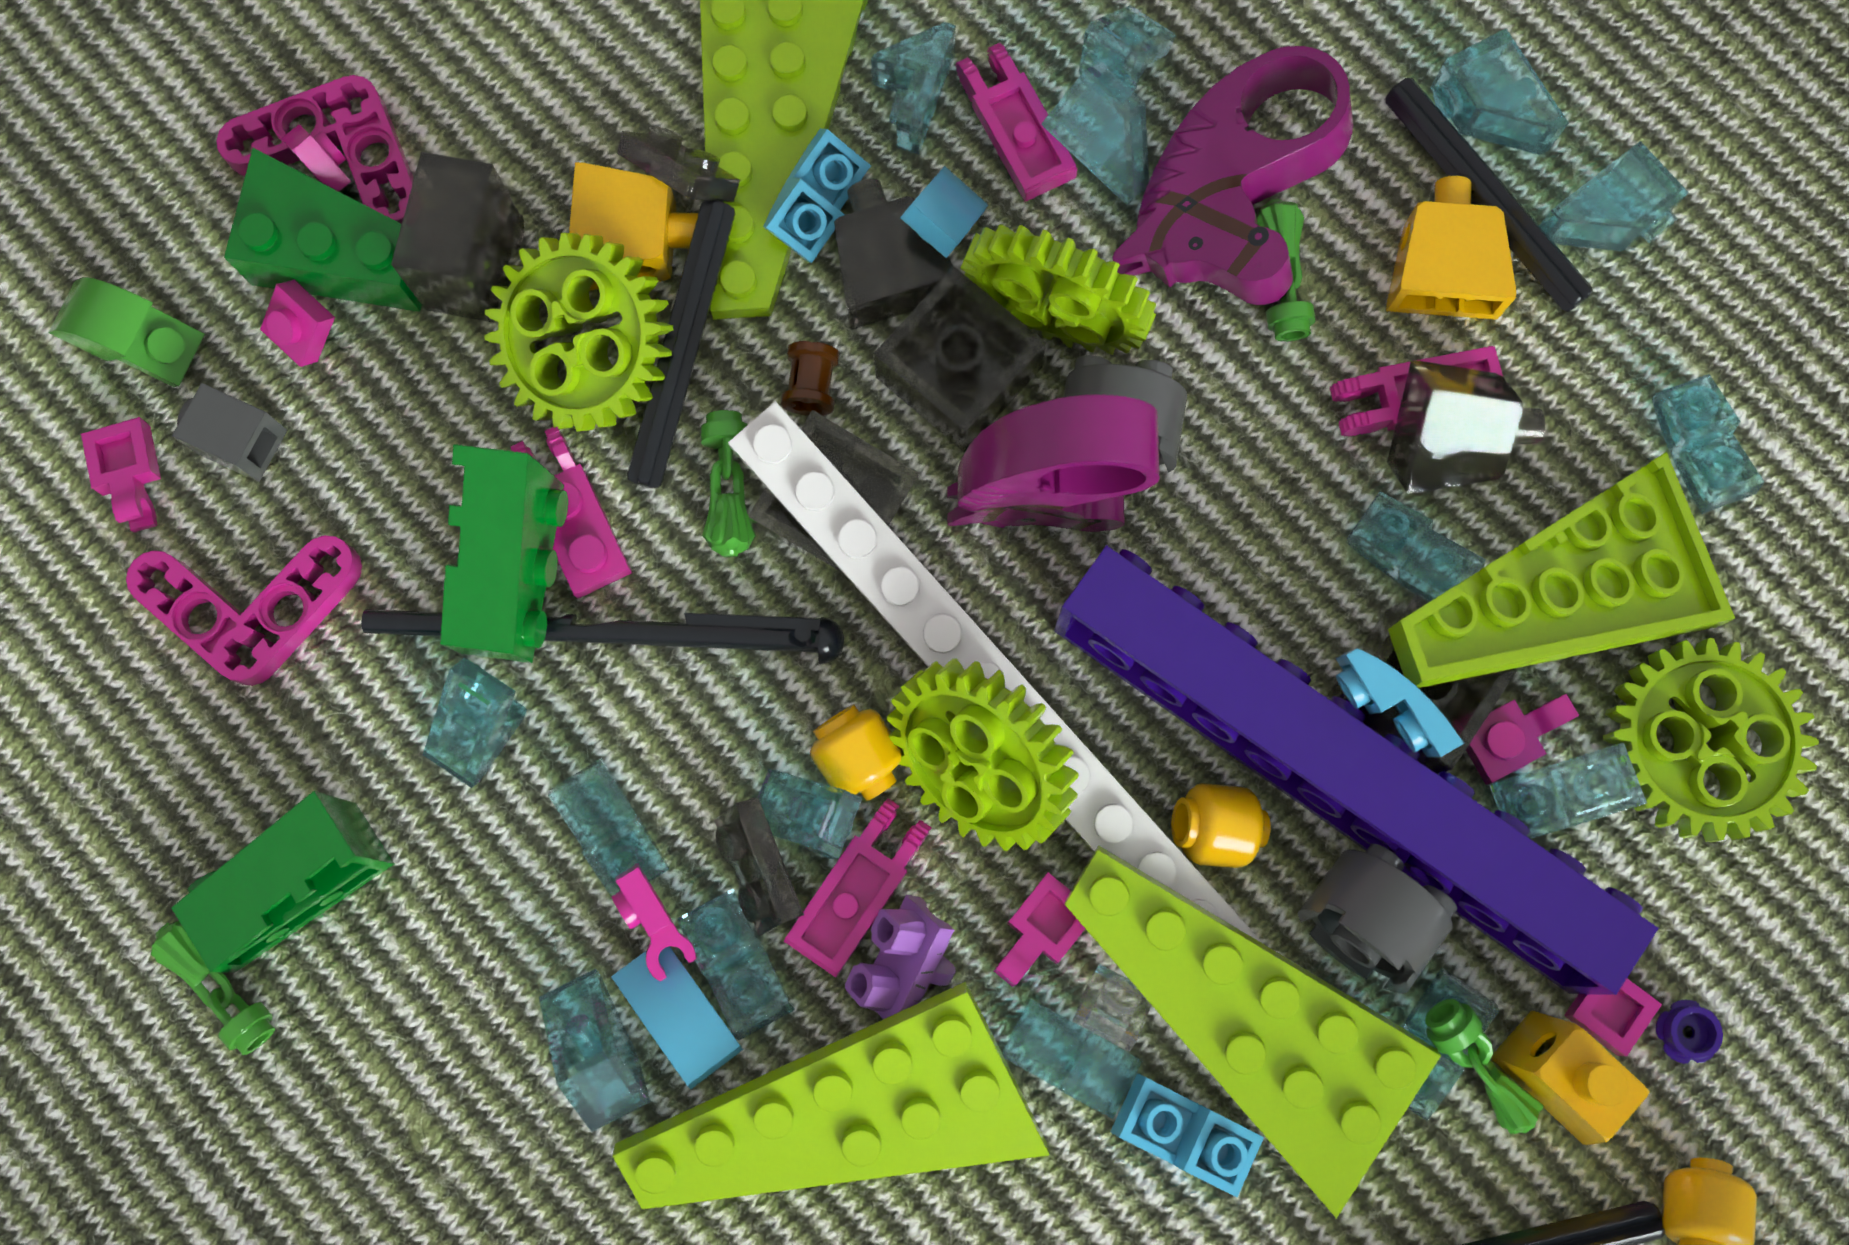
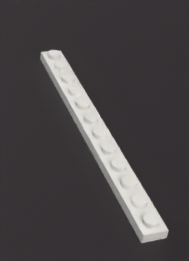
[728,401,1263,943]

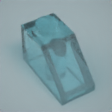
[1430,28,1569,155]
[1041,62,1149,205]
[1539,141,1689,252]
[539,968,650,1132]

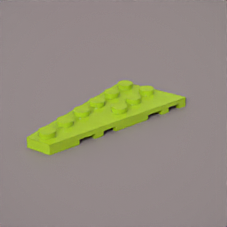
[700,0,868,320]
[1388,452,1735,688]
[1065,845,1441,1219]
[612,981,1050,1209]

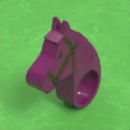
[1112,46,1353,305]
[947,395,1160,532]

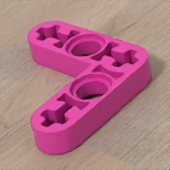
[216,75,424,229]
[126,535,362,686]

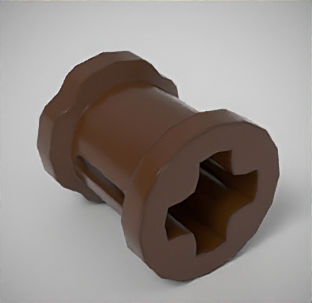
[780,341,839,416]

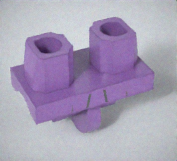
[845,895,956,1019]

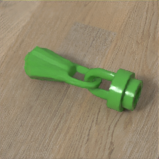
[1256,199,1316,342]
[701,410,756,557]
[151,921,275,1055]
[1425,999,1544,1134]

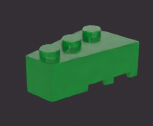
[224,148,433,312]
[171,791,395,973]

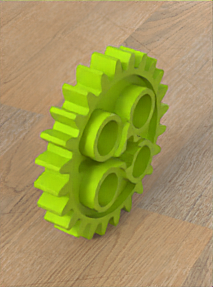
[960,224,1156,355]
[484,233,673,432]
[1603,638,1819,842]
[887,658,1079,851]

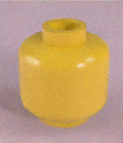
[810,704,903,801]
[1171,783,1271,868]
[1662,1157,1757,1245]

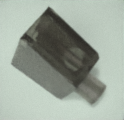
[834,179,957,330]
[1387,361,1545,493]

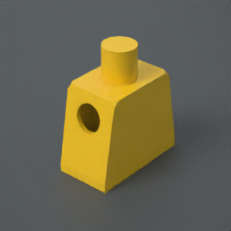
[569,162,698,290]
[1386,176,1516,320]
[1491,1011,1650,1145]

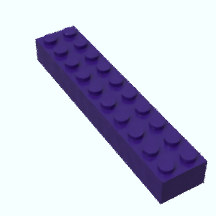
[1054,545,1659,995]

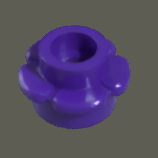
[1656,999,1723,1064]

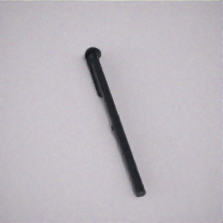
[361,609,844,664]

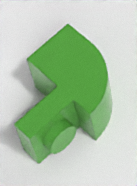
[48,277,205,387]

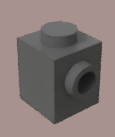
[172,383,288,482]

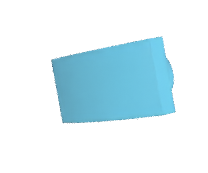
[763,128,871,263]
[900,166,988,258]
[1336,648,1464,757]
[611,946,743,1090]
[1110,1073,1264,1197]

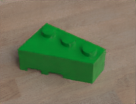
[440,444,568,663]

